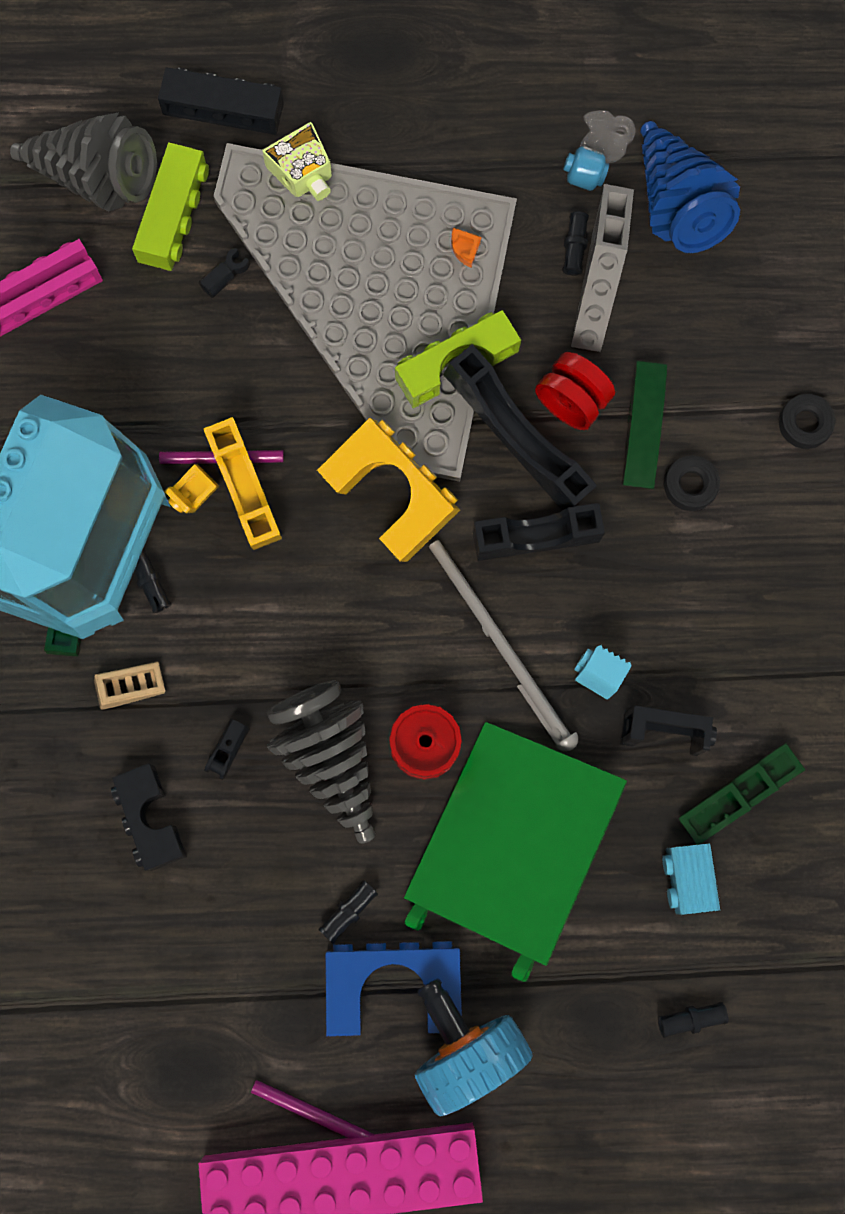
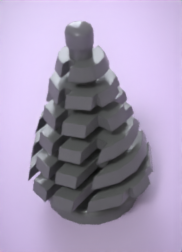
[10,112,157,212]
[266,680,375,844]

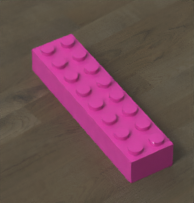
[198,1123,483,1214]

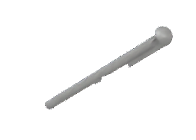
[429,540,578,751]

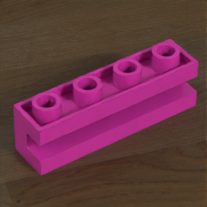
[0,239,103,337]

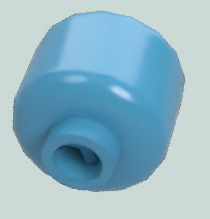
[563,146,609,191]

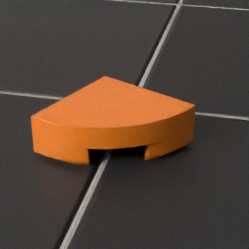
[451,228,482,268]

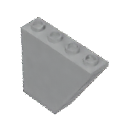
[571,184,634,352]

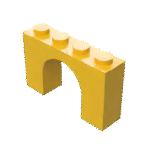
[317,418,460,562]

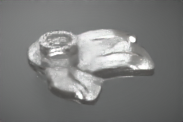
[580,110,636,163]

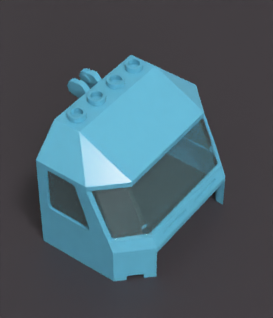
[0,395,170,639]

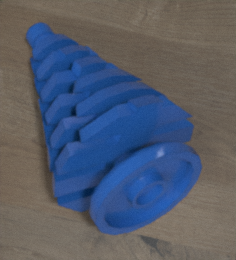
[640,121,740,253]

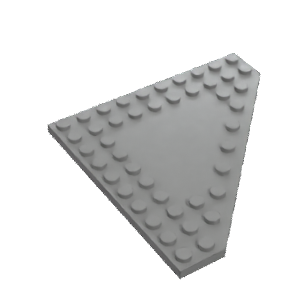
[214,143,517,482]

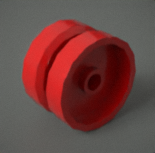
[535,352,616,430]
[390,704,462,780]

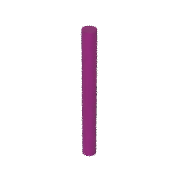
[159,450,284,464]
[251,1080,375,1139]

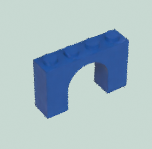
[326,941,462,1036]

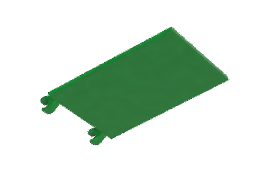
[404,722,627,982]

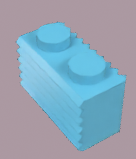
[574,645,631,700]
[662,843,720,915]

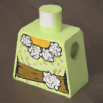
[262,122,332,201]

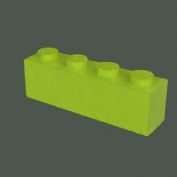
[132,142,209,271]

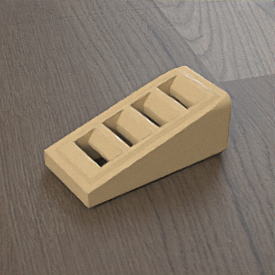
[94,662,165,710]

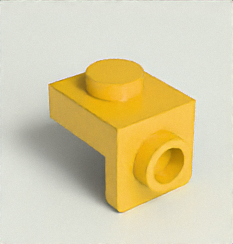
[164,464,219,513]

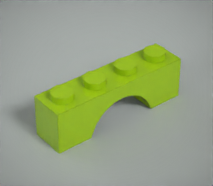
[395,310,521,409]

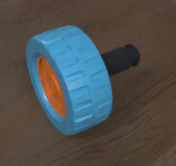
[415,978,533,1116]

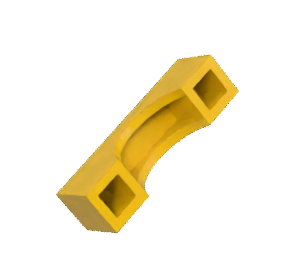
[203,417,282,550]

